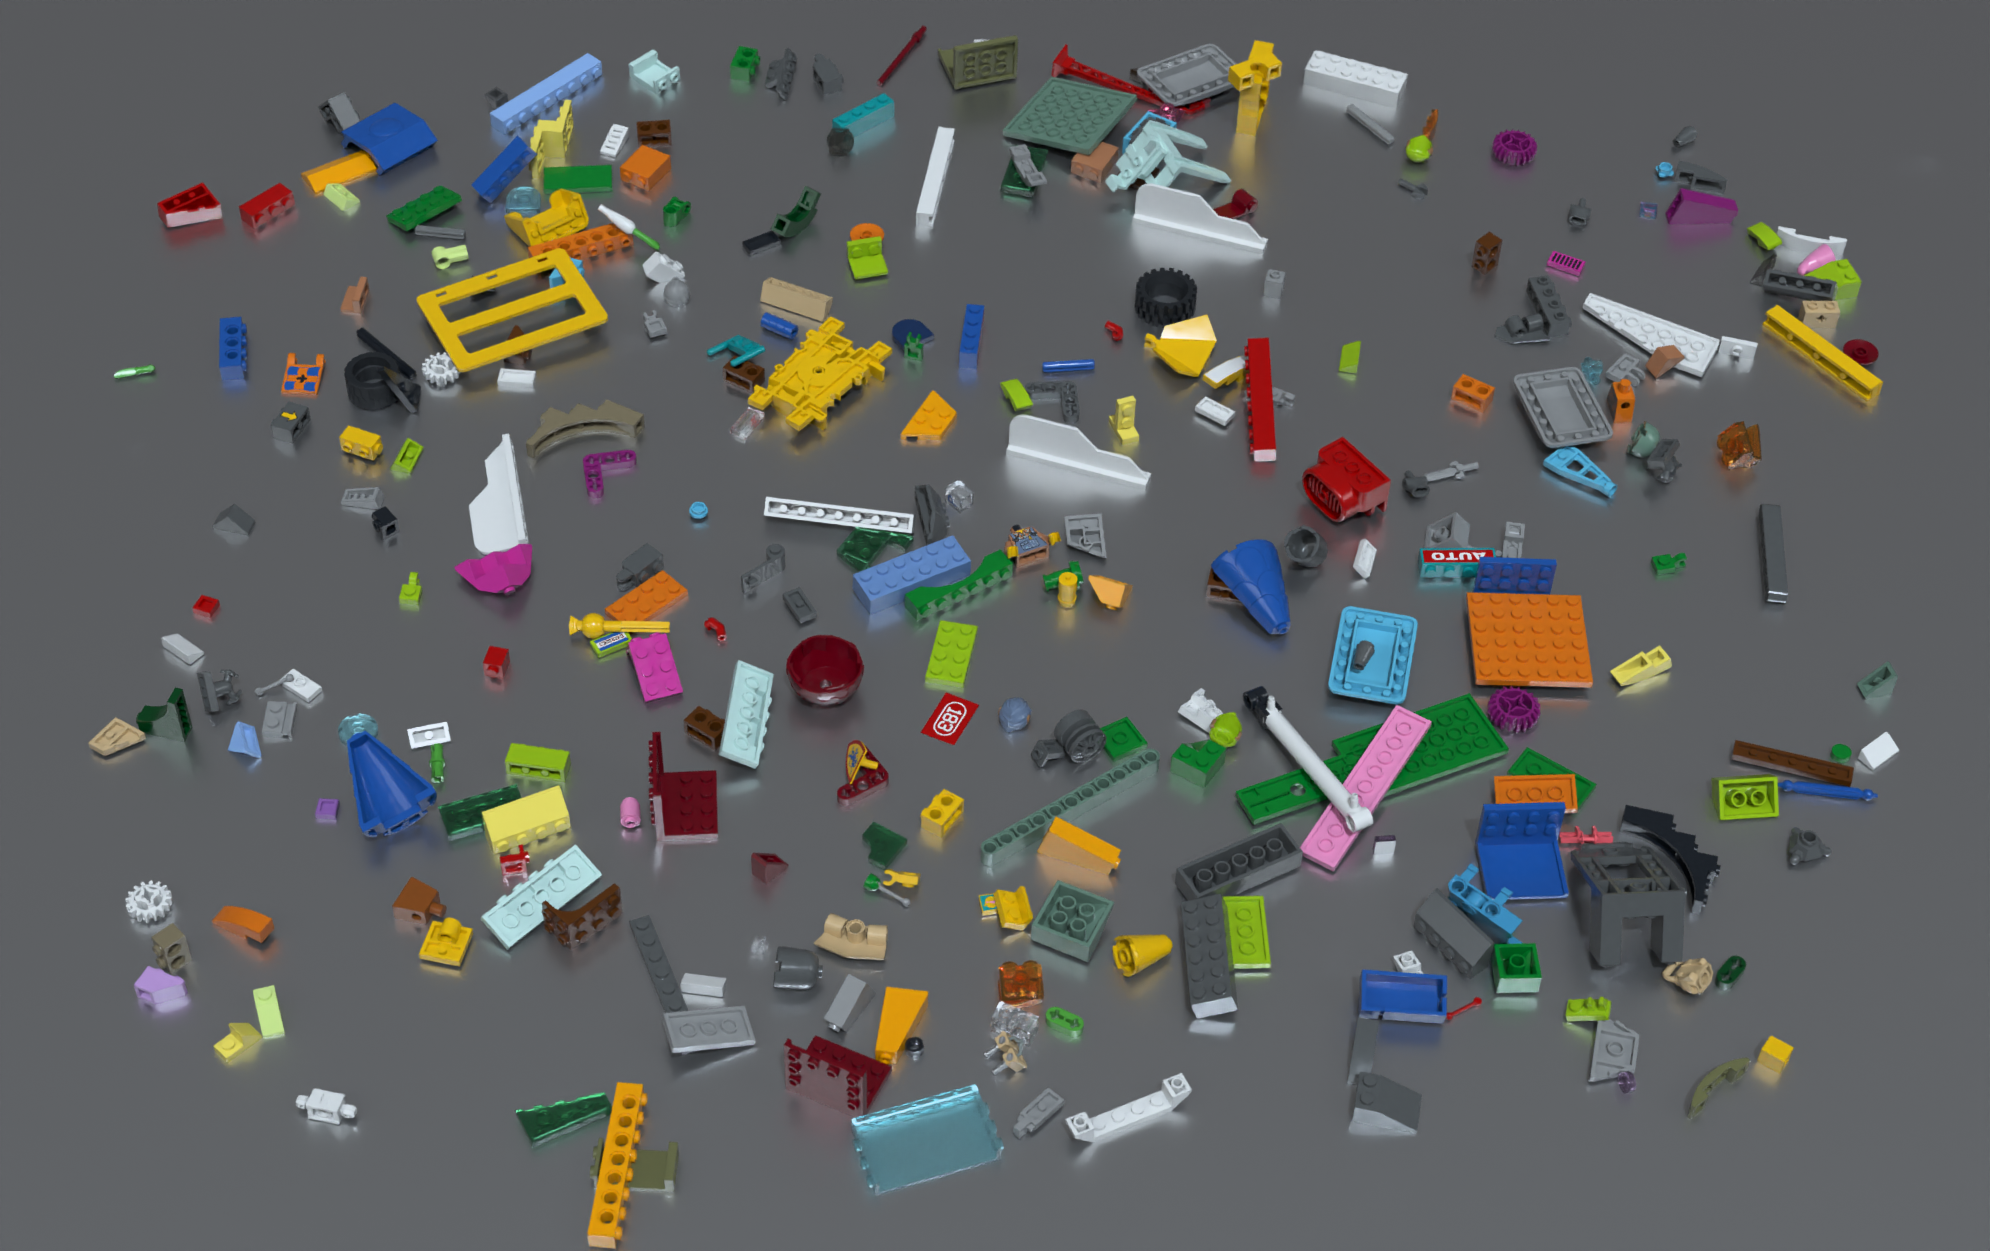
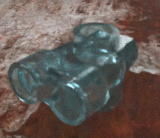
[1581,357,1603,385]

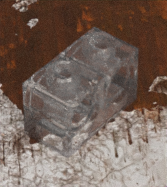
[991,1001,1039,1047]

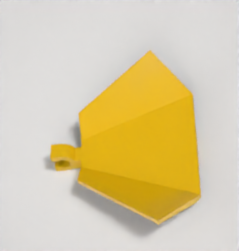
[1144,314,1217,377]

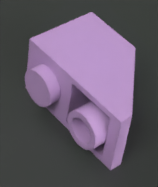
[134,966,188,1005]

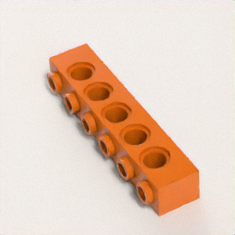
[528,223,634,269]

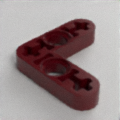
[837,746,889,806]

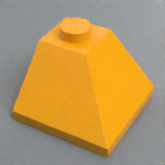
[1088,575,1133,610]

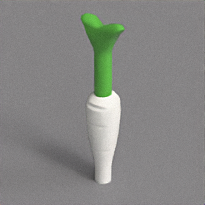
[597,204,660,250]

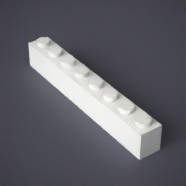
[764,497,916,533]

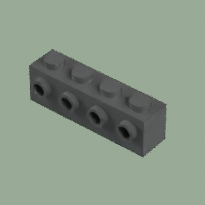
[1763,269,1838,301]
[1526,275,1572,337]

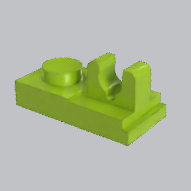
[1565,997,1612,1021]

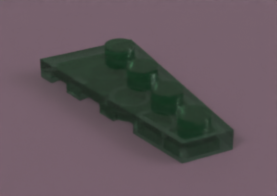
[515,1092,612,1148]

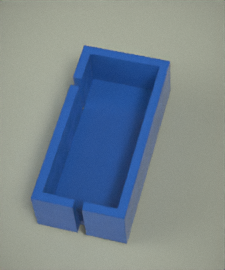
[1359,970,1447,1024]

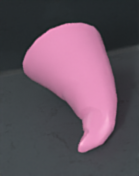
[1797,244,1836,276]

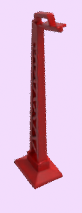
[1051,44,1211,115]

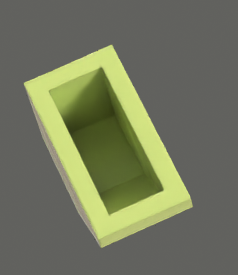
[253,985,285,1039]

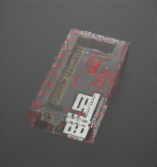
[730,407,765,440]

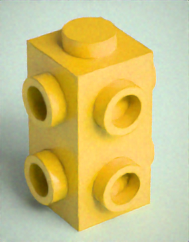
[339,425,383,461]

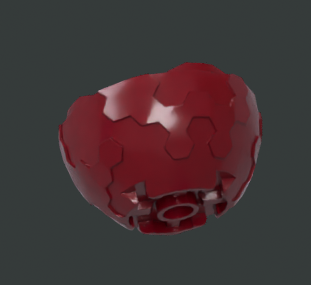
[786,635,864,707]

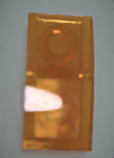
[1422,109,1438,141]

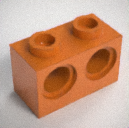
[1451,374,1495,413]

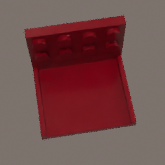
[649,732,718,841]
[784,1035,892,1121]

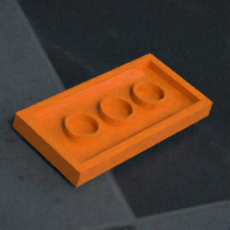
[605,570,688,634]
[1494,774,1578,813]

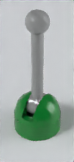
[863,873,910,906]

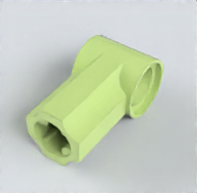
[431,245,469,269]

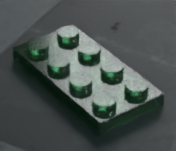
[1000,145,1048,198]
[438,784,522,841]

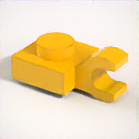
[883,869,921,887]

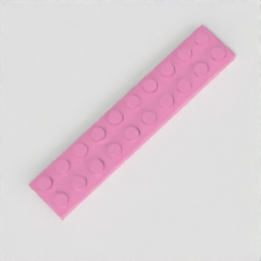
[1300,705,1432,872]

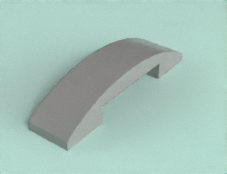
[1009,144,1047,187]
[1502,521,1525,558]

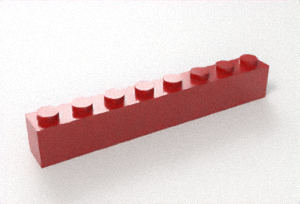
[1244,338,1276,462]

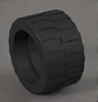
[344,352,400,410]

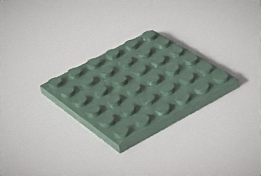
[1003,77,1137,155]

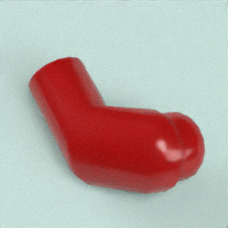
[1105,321,1123,341]
[704,617,727,641]

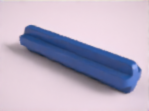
[1042,359,1095,373]

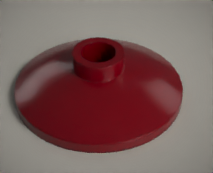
[1843,339,1879,365]

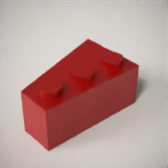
[157,182,222,228]

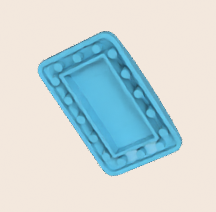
[1328,606,1418,704]

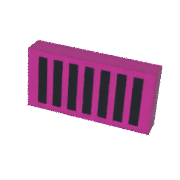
[1547,251,1586,276]

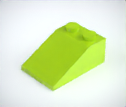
[1804,259,1862,301]

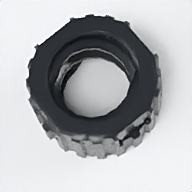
[905,1037,924,1058]

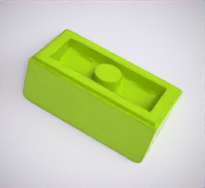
[1339,341,1361,374]
[390,438,423,474]

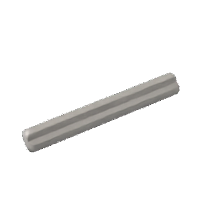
[1346,104,1395,145]

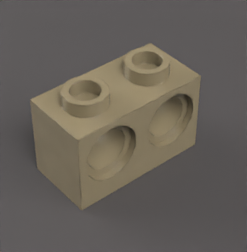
[151,923,192,974]

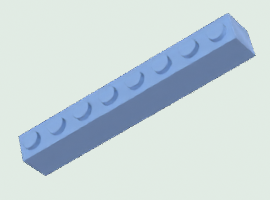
[490,53,602,135]

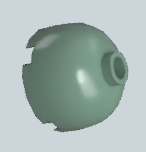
[1627,421,1660,458]

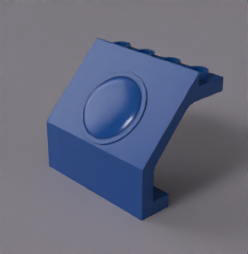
[341,103,438,176]

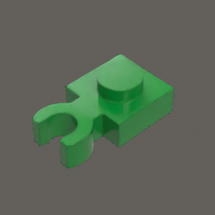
[904,332,923,361]

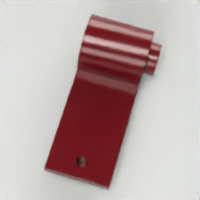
[1213,189,1258,219]

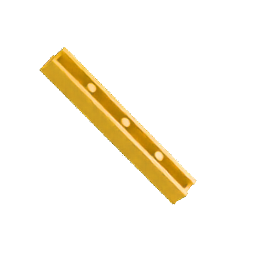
[1763,305,1883,402]

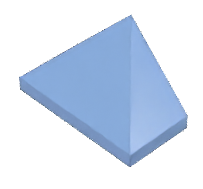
[228,721,262,758]

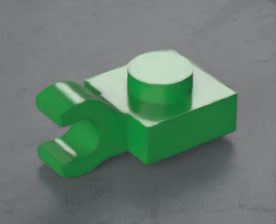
[1651,553,1687,575]

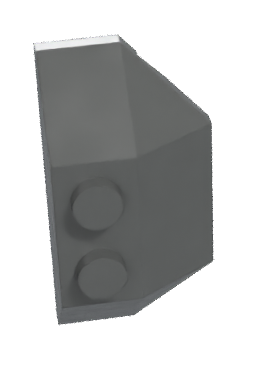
[915,485,950,546]

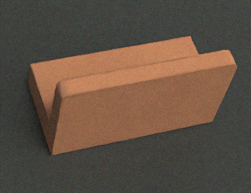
[340,277,369,314]

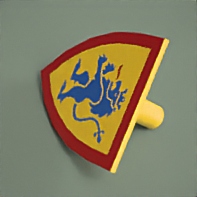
[846,740,878,784]

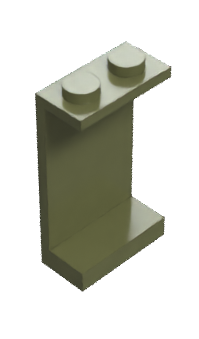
[590,1138,679,1192]

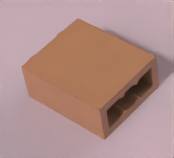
[1071,142,1119,183]

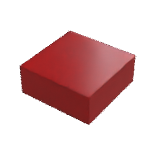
[192,595,220,618]

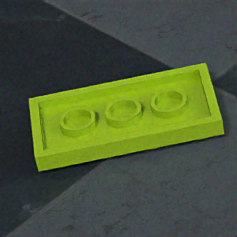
[925,620,978,688]
[1222,896,1271,969]

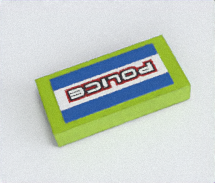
[590,632,632,658]

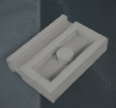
[262,701,297,737]

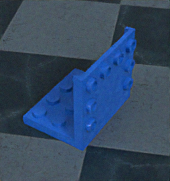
[1472,557,1557,595]
[1475,802,1569,900]

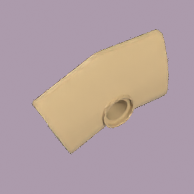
[814,913,888,960]

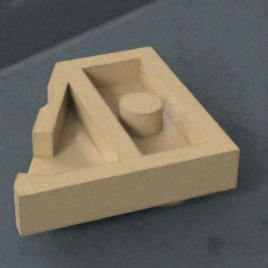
[89,717,146,756]

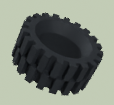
[1135,267,1197,328]

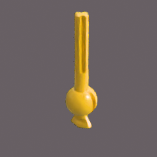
[569,613,670,639]

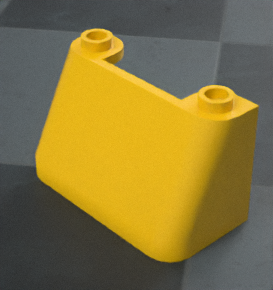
[504,189,589,247]

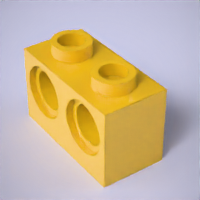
[920,789,964,838]

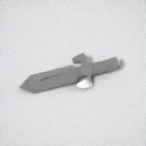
[1422,461,1479,481]

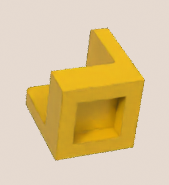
[1757,1036,1794,1074]

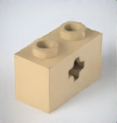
[1798,301,1840,328]

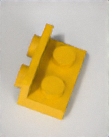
[993,886,1033,931]

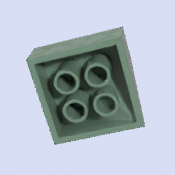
[1031,880,1114,962]

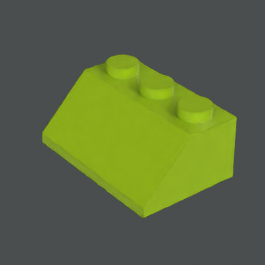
[1711,774,1779,820]

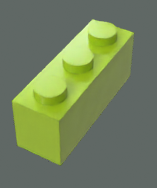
[505,743,571,782]

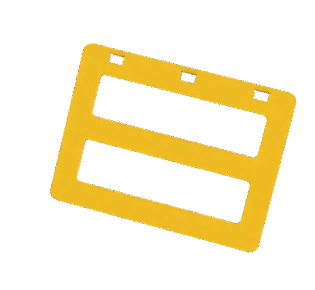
[416,248,608,372]

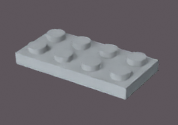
[662,1006,755,1053]

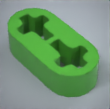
[1046,1007,1084,1037]

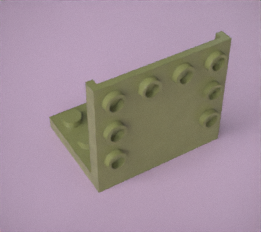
[938,35,1018,89]

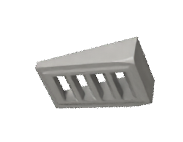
[341,487,384,509]

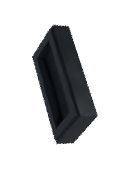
[742,230,781,256]

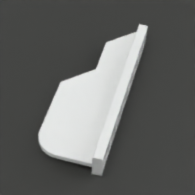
[1132,184,1268,255]
[1006,415,1151,490]
[469,433,529,555]

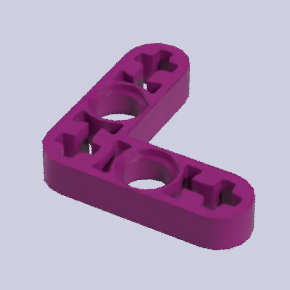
[583,450,637,498]

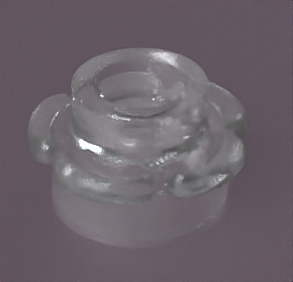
[751,936,769,955]

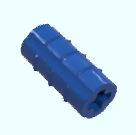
[760,312,798,340]

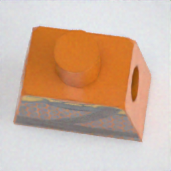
[1606,379,1635,423]

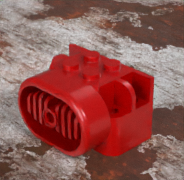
[1302,437,1391,522]

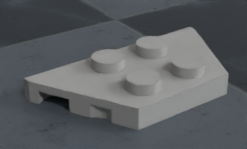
[1589,1019,1640,1082]

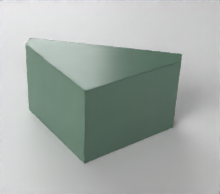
[1857,661,1898,699]

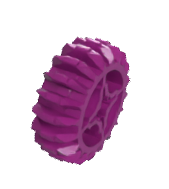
[1492,129,1537,167]
[1487,686,1541,734]

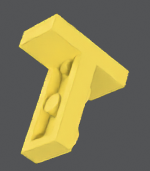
[1109,396,1139,445]

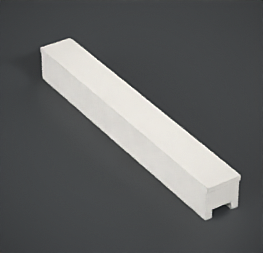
[916,126,955,227]

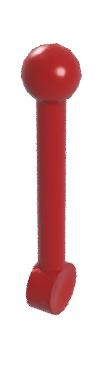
[1446,997,1482,1020]

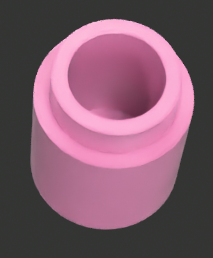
[620,797,641,828]

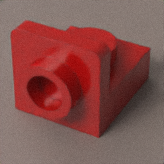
[500,844,530,876]

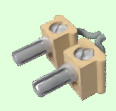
[984,1031,1027,1075]

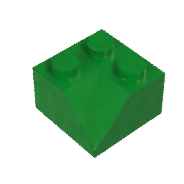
[1170,740,1226,788]
[1491,943,1542,993]

